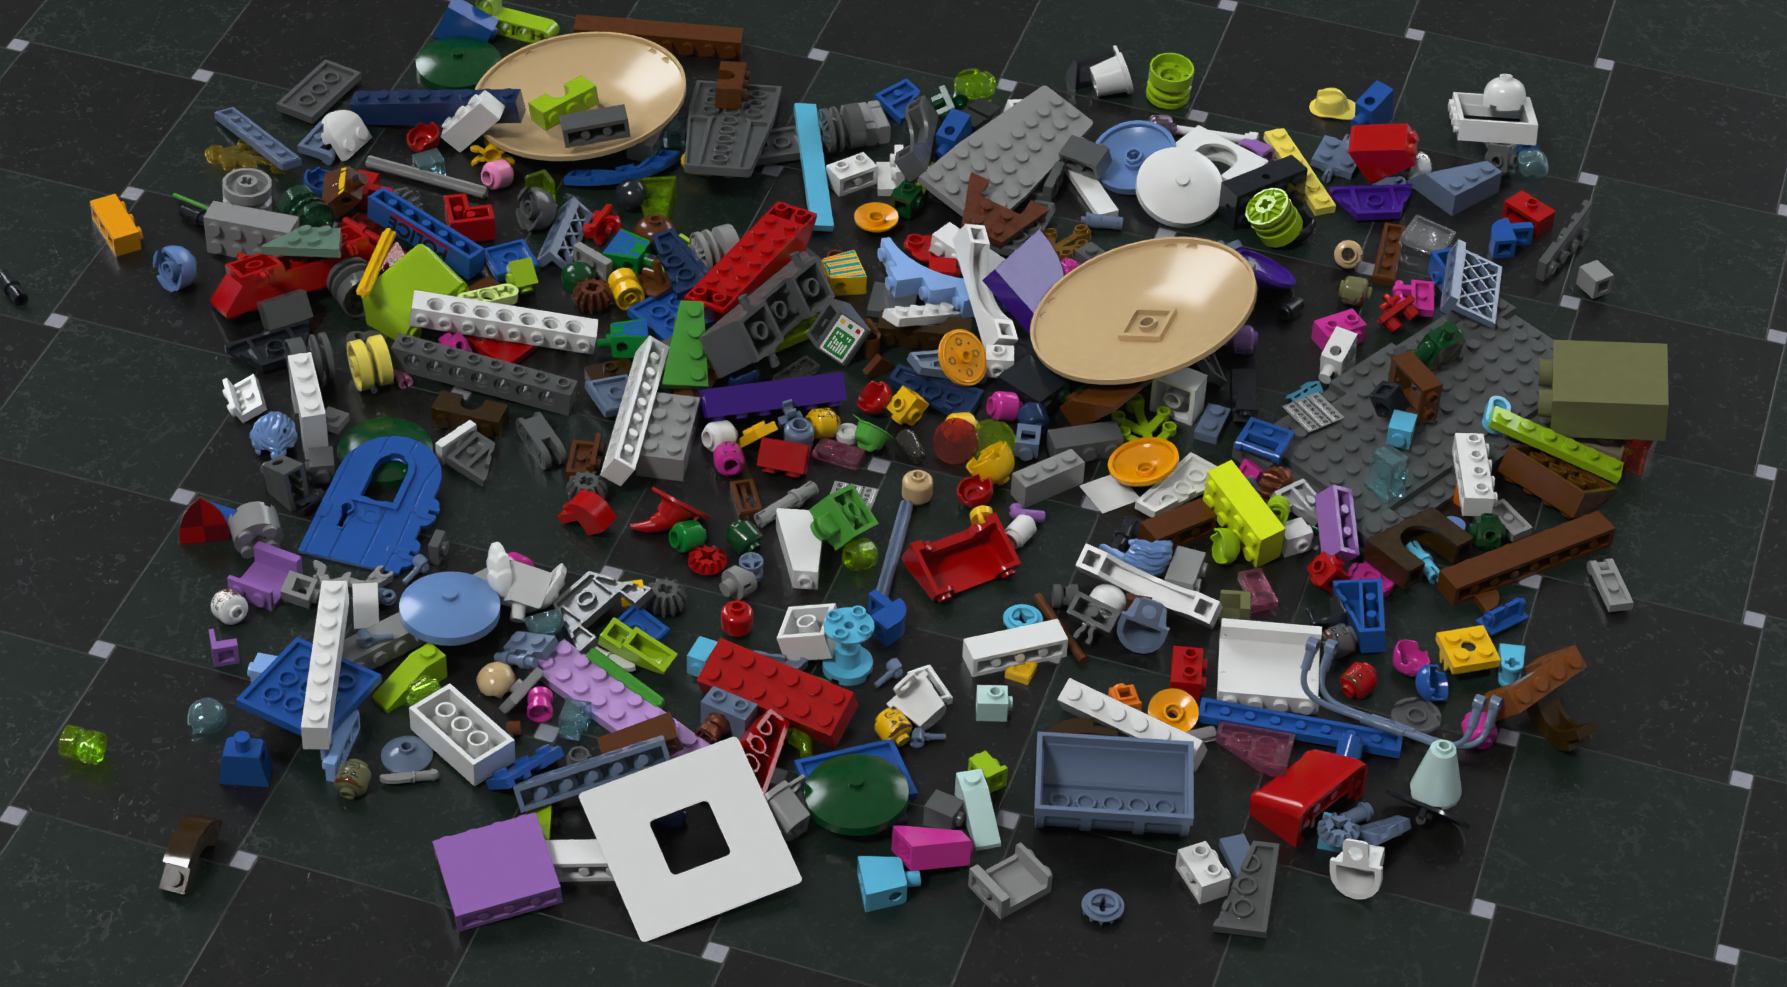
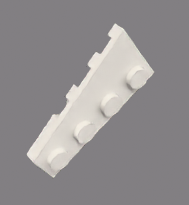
[1135,452,1217,518]

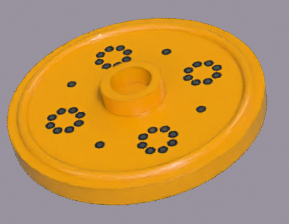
[938,329,987,387]

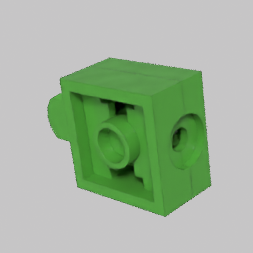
[809,483,879,550]

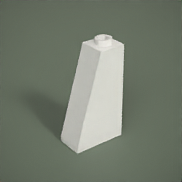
[776,508,823,590]

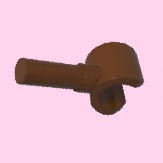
[506,721,521,738]

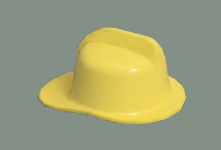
[1309,88,1355,120]

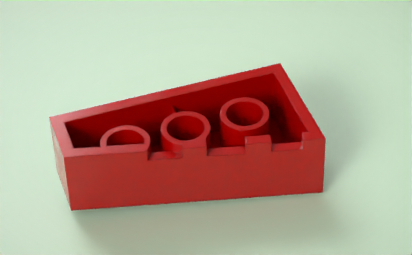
[739,708,790,795]

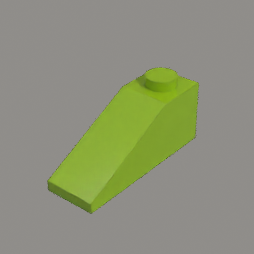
[371,643,447,713]

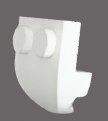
[321,110,372,161]

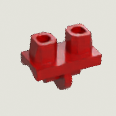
[582,204,622,245]
[1376,293,1419,334]

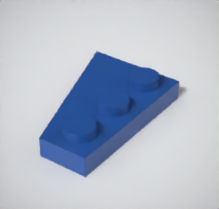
[485,744,565,790]

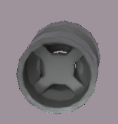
[1052,584,1078,608]

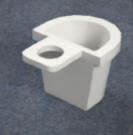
[1090,45,1134,97]
[887,670,946,730]
[1330,839,1385,899]

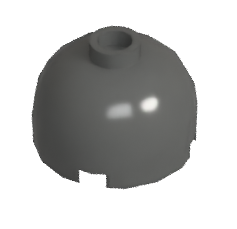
[516,187,558,231]

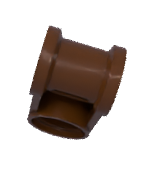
[858,318,881,359]

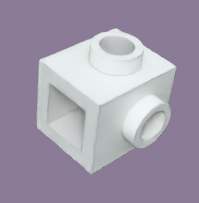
[985,345,1014,378]

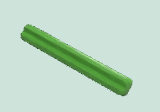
[586,648,666,709]

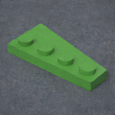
[661,300,708,390]

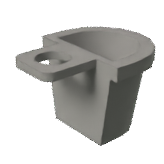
[764,774,810,841]

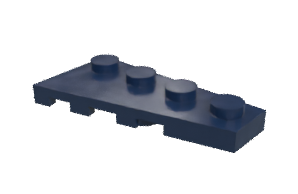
[652,228,710,300]
[889,364,984,416]

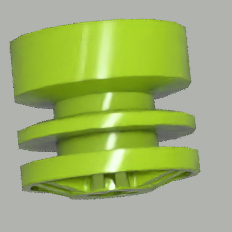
[1146,53,1194,109]
[1245,188,1303,248]

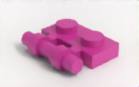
[1392,280,1434,317]

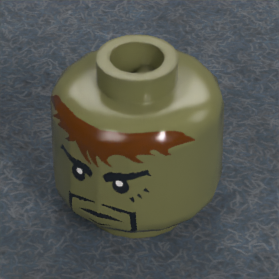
[1338,276,1373,307]
[334,759,372,800]

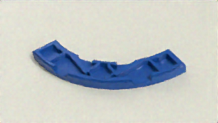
[564,149,681,186]

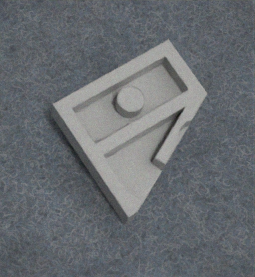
[1270,478,1318,527]

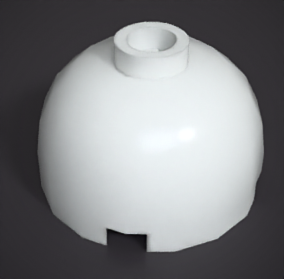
[1483,74,1526,111]

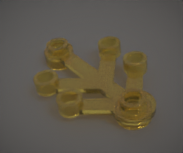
[205,139,288,174]

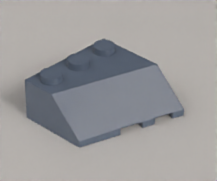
[1406,161,1502,216]

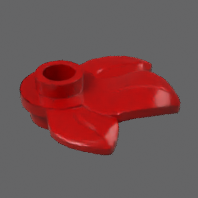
[904,234,938,262]

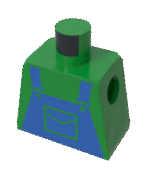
[602,229,659,275]
[597,318,648,358]

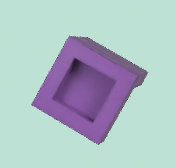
[209,629,240,667]

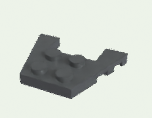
[553,571,655,655]

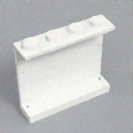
[1217,618,1322,715]

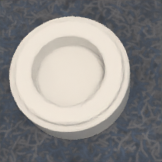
[836,423,857,445]

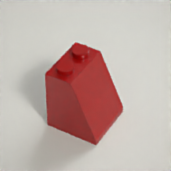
[1348,123,1419,184]

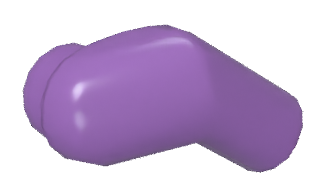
[1009,503,1045,523]

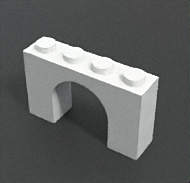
[1176,125,1269,181]
[287,352,328,460]

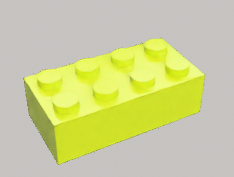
[1202,460,1285,568]

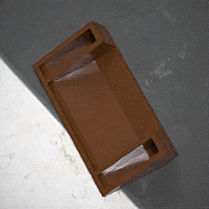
[1059,378,1155,426]

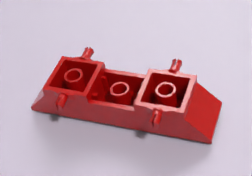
[684,201,817,321]
[210,224,396,319]

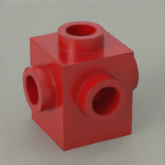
[1306,551,1350,594]

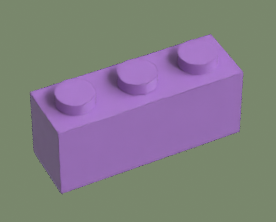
[1315,485,1360,564]

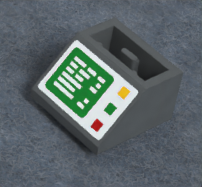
[806,298,871,367]

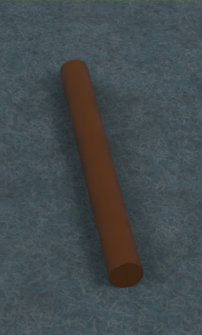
[1033,593,1088,665]

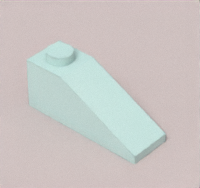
[955,769,1001,851]

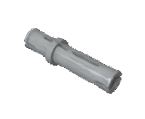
[754,481,819,528]

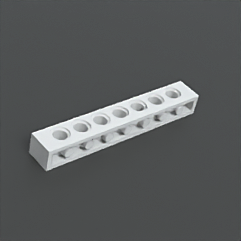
[409,290,598,355]
[600,335,669,486]

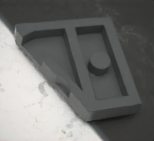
[446,431,495,487]

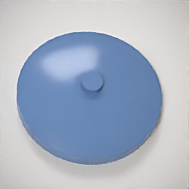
[1095,120,1176,195]
[399,572,501,646]

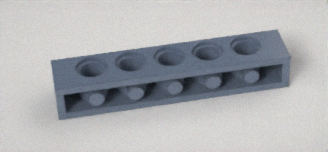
[513,735,671,813]

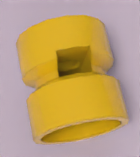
[608,268,645,310]

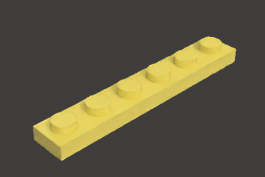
[1263,128,1336,216]

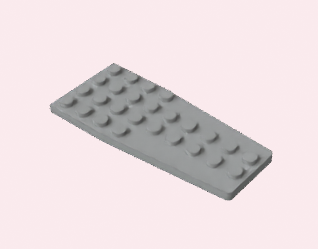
[917,86,1093,217]

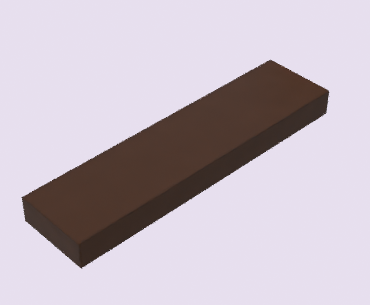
[1371,223,1407,287]

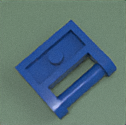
[1234,417,1295,465]

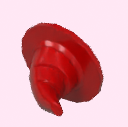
[630,487,712,533]

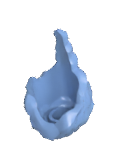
[249,411,297,459]
[1099,539,1173,577]

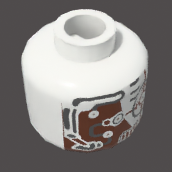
[211,589,248,625]

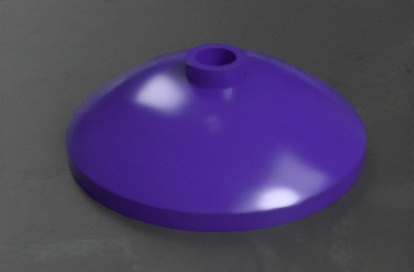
[1237,249,1296,290]

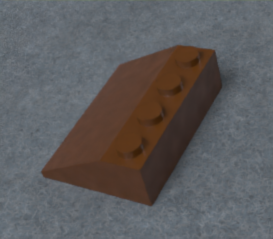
[1497,444,1617,519]

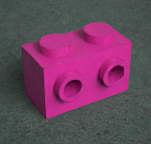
[1311,309,1367,351]

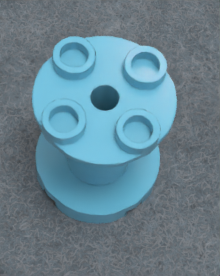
[822,606,874,686]

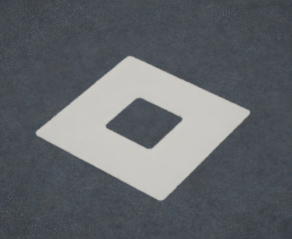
[579,737,802,942]

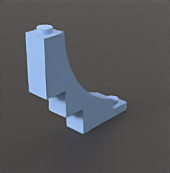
[247,653,361,782]

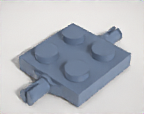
[1310,134,1357,183]

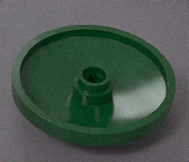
[416,36,501,90]
[337,417,433,489]
[804,754,909,836]

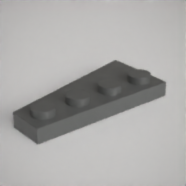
[1535,199,1593,281]
[1213,841,1280,938]

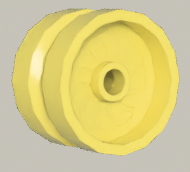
[347,334,394,392]

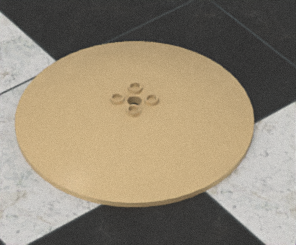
[475,32,687,161]
[1030,237,1257,385]

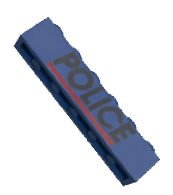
[367,187,485,280]

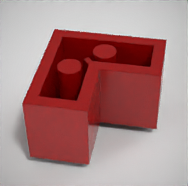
[444,193,496,242]

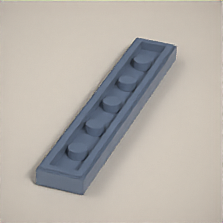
[215,107,302,171]

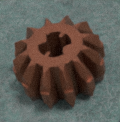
[573,278,612,314]
[1257,466,1295,504]

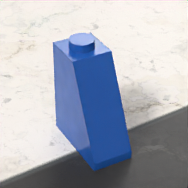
[433,0,499,42]

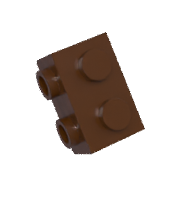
[566,433,605,479]

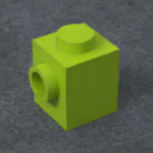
[505,257,538,295]

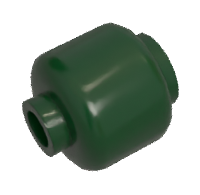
[727,519,763,556]

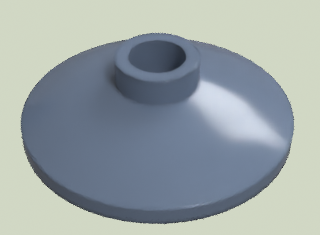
[381,736,433,773]

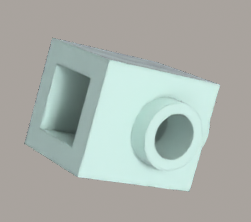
[976,685,1013,722]

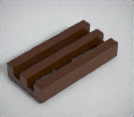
[729,478,763,520]

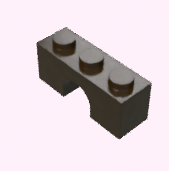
[431,390,509,440]

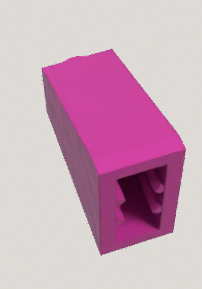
[891,825,973,871]

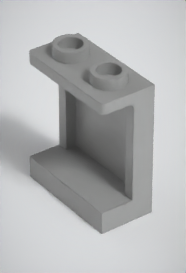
[968,842,1053,920]

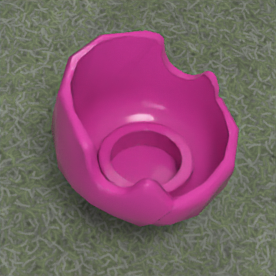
[1392,639,1431,677]

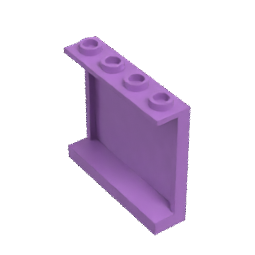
[432,812,563,932]

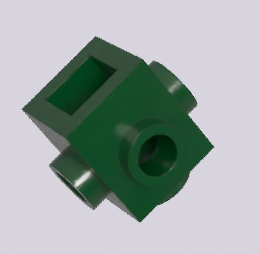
[891,181,924,219]
[1469,513,1505,549]

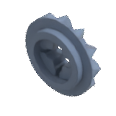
[1317,812,1359,847]
[1081,889,1124,925]

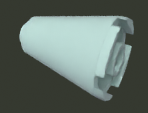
[1410,739,1462,810]

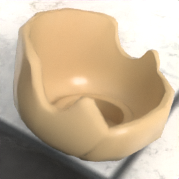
[476,661,517,698]

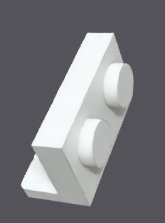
[222,374,267,423]

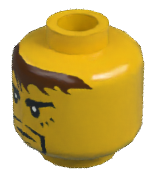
[805,408,841,439]
[874,708,912,747]

